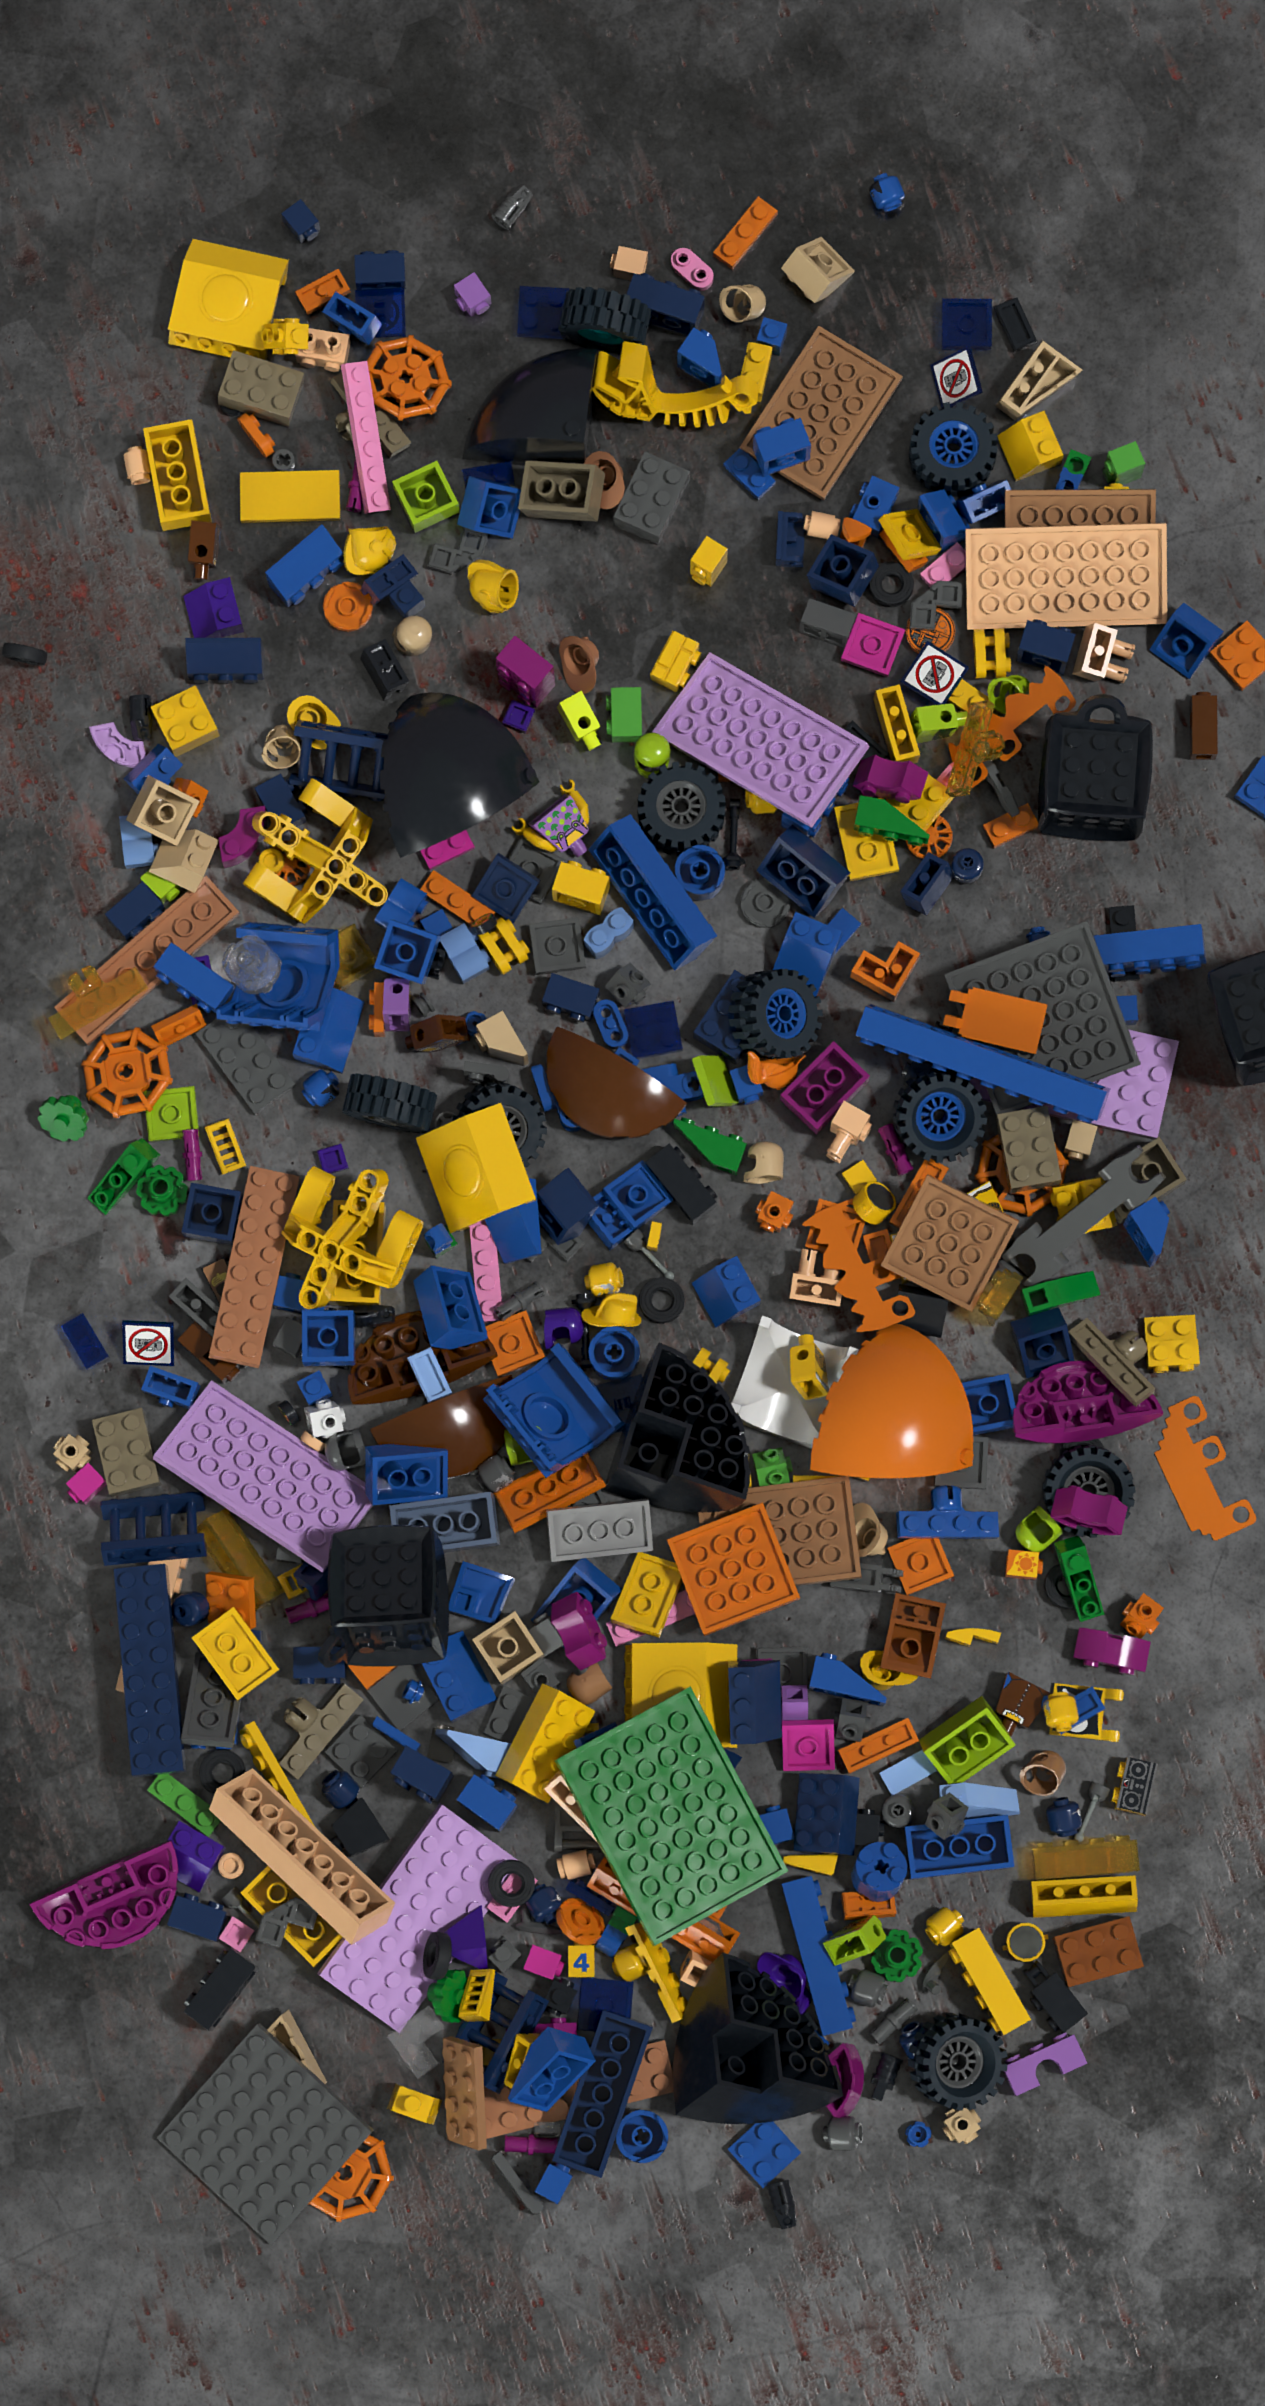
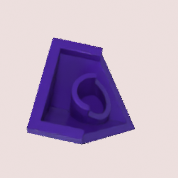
[444,1905,488,1969]

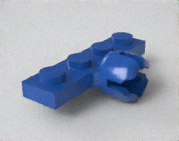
[896,1485,999,1539]

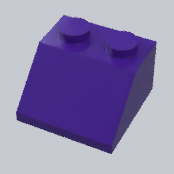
[183,577,244,638]
[167,1821,226,1893]

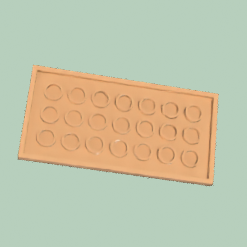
[965,523,1167,630]

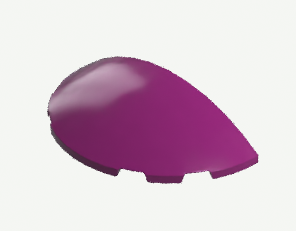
[1013,1361,1163,1443]
[29,1840,179,1949]

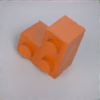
[850,941,920,1002]

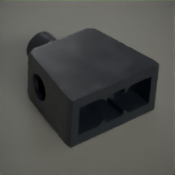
[329,1798,390,1857]

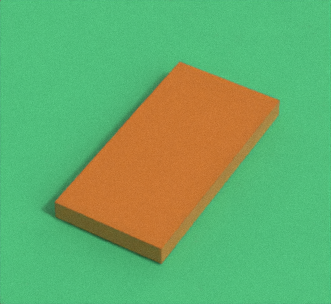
[494,1453,606,1533]

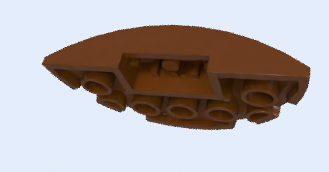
[546,1026,687,1139]
[348,1311,498,1405]
[370,1374,513,1478]

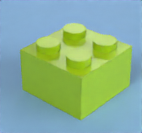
[392,461,460,533]

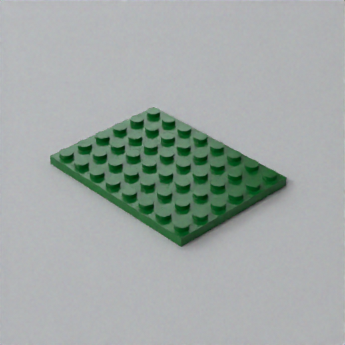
[554,1686,788,1946]

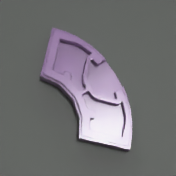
[89,722,146,768]

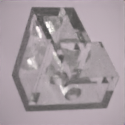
[387,2005,445,2079]

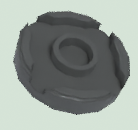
[741,878,790,928]

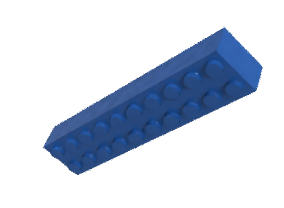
[856,1004,1111,1123]

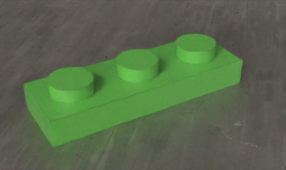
[147,1774,221,1837]

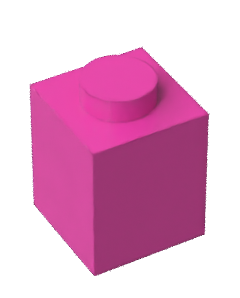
[66,1463,107,1505]
[524,1944,565,1981]

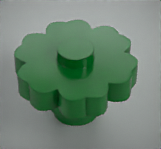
[37,1095,89,1142]
[136,1165,189,1217]
[871,1929,923,1983]
[427,1969,468,2023]

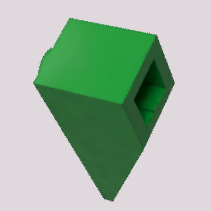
[854,795,930,846]
[673,1117,747,1176]
[87,1138,161,1215]
[1020,1271,1101,1317]
[1054,1536,1104,1622]

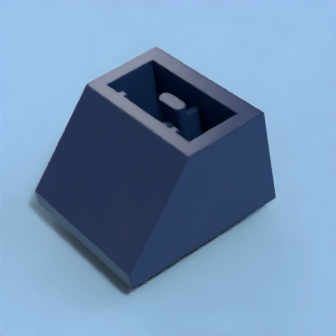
[537,1168,599,1245]

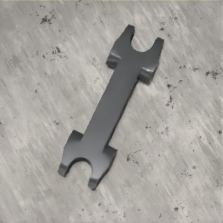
[1002,1145,1166,1287]

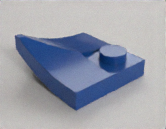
[1234,756,1265,819]
[449,1561,515,1625]

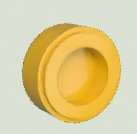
[259,848,284,874]

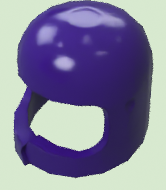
[544,1307,584,1349]

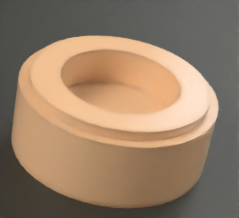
[300,1430,325,1452]
[218,1853,244,1879]

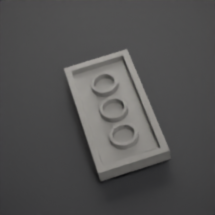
[546,1499,653,1562]

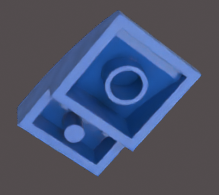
[588,1160,674,1251]

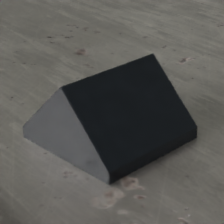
[894,1284,949,1338]

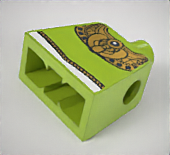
[823,1915,886,1966]

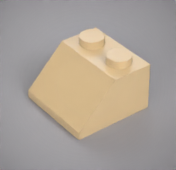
[781,237,855,303]
[126,775,200,846]
[149,829,219,893]
[474,1011,529,1066]

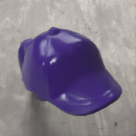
[757,1952,811,2016]

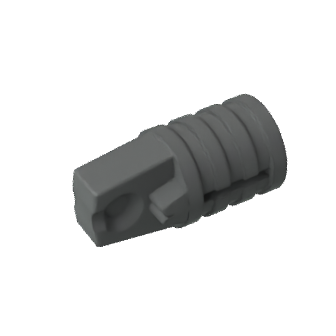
[492,185,533,230]

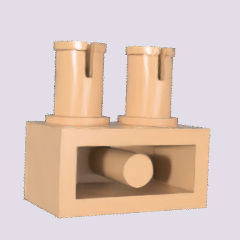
[295,328,351,372]
[1072,623,1135,684]
[826,1101,872,1163]
[789,1249,842,1306]

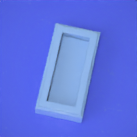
[407,1347,452,1403]
[879,1749,937,1795]

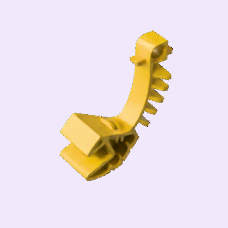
[592,341,759,428]

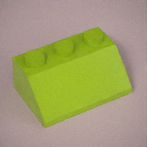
[919,1696,1016,1784]

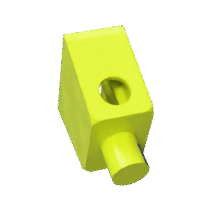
[557,691,602,751]

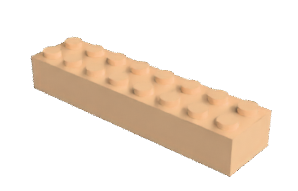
[209,1768,395,1945]

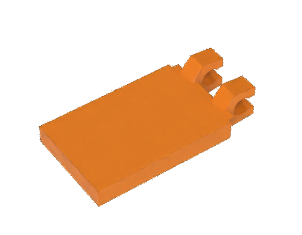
[943,987,1048,1054]

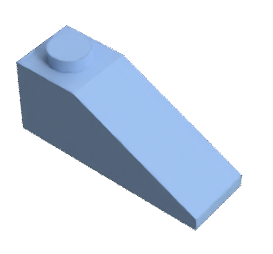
[435,1729,511,1779]
[939,1782,1020,1820]

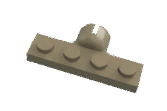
[331,372,411,458]
[1068,1318,1155,1407]
[278,1682,364,1780]

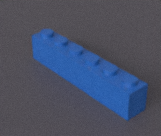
[781,1876,856,2036]

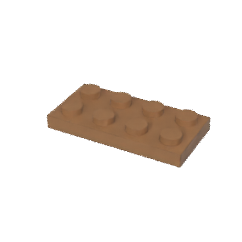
[442,2036,487,2150]

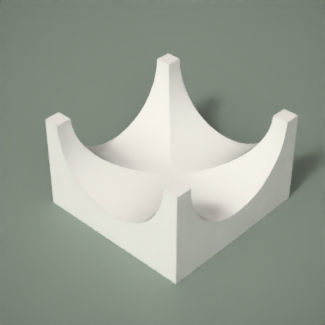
[731,1316,859,1449]

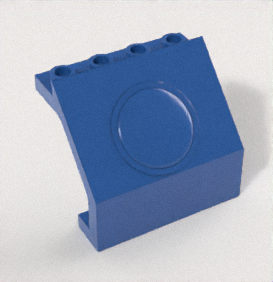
[216,922,340,1031]
[483,1343,626,1478]

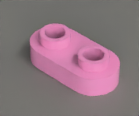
[671,248,714,291]

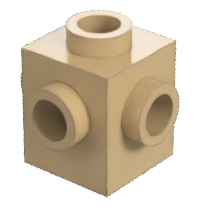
[53,1434,92,1473]
[942,2107,981,2144]

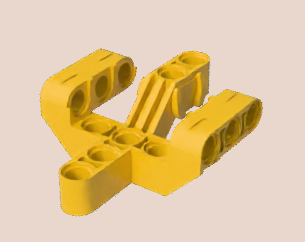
[243,778,388,924]
[281,1166,424,1309]

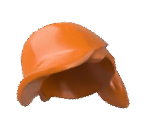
[747,1051,806,1090]

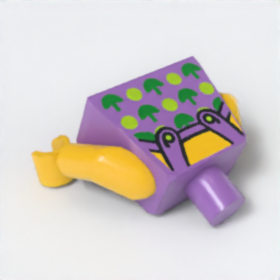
[512,779,589,857]

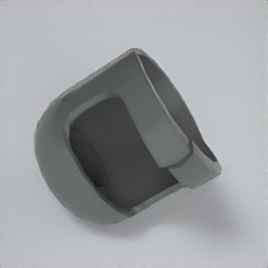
[324,1428,365,1471]

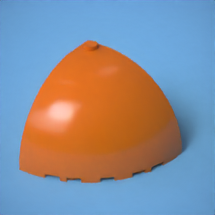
[810,1323,974,1478]

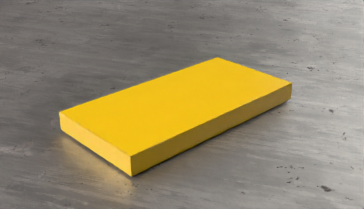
[240,470,340,523]

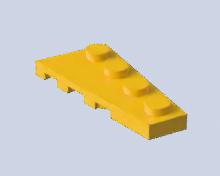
[625,1923,688,2023]

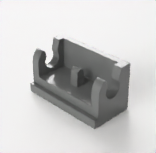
[798,598,857,648]

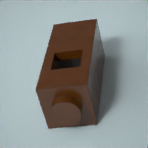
[1190,692,1218,760]
[177,1321,241,1384]

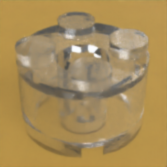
[222,935,282,994]

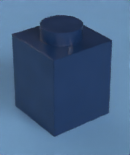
[281,199,320,244]
[389,580,426,619]

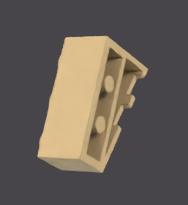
[995,341,1083,420]
[267,2009,327,2084]

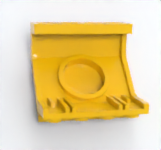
[168,239,289,360]
[416,1103,536,1233]
[624,1642,737,1749]

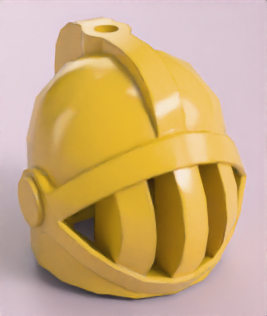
[343,526,396,575]
[468,559,519,614]

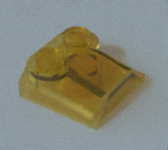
[333,923,377,990]
[976,1268,1023,1327]

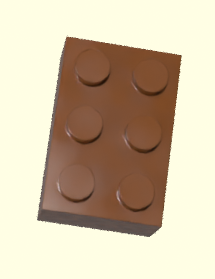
[1052,1916,1144,1988]

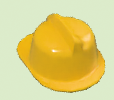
[287,695,341,750]
[581,1293,641,1327]
[860,1650,918,1691]

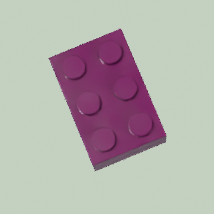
[496,636,555,708]
[780,1041,870,1135]

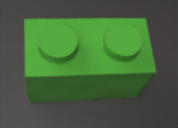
[1102,441,1145,485]
[606,687,642,743]

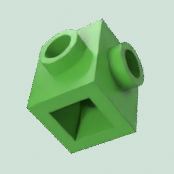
[752,1447,793,1487]

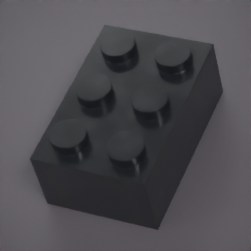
[183,1948,259,2031]

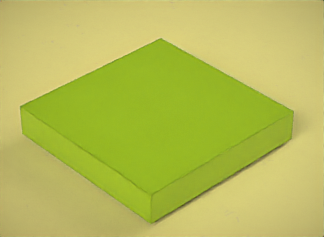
[692,1055,739,1106]
[144,1086,200,1143]

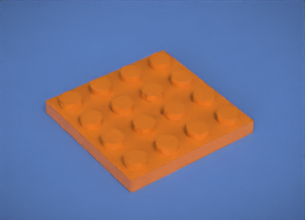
[667,1502,800,1636]

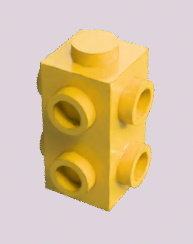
[261,318,309,355]

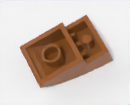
[880,1593,946,1679]

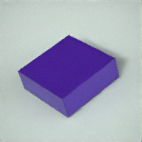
[502,700,535,733]
[317,1144,349,1174]

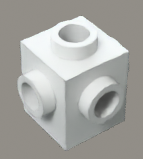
[304,1399,346,1438]

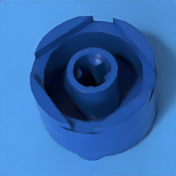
[675,845,725,901]
[589,1326,640,1381]
[851,1842,907,1902]
[616,2110,668,2163]

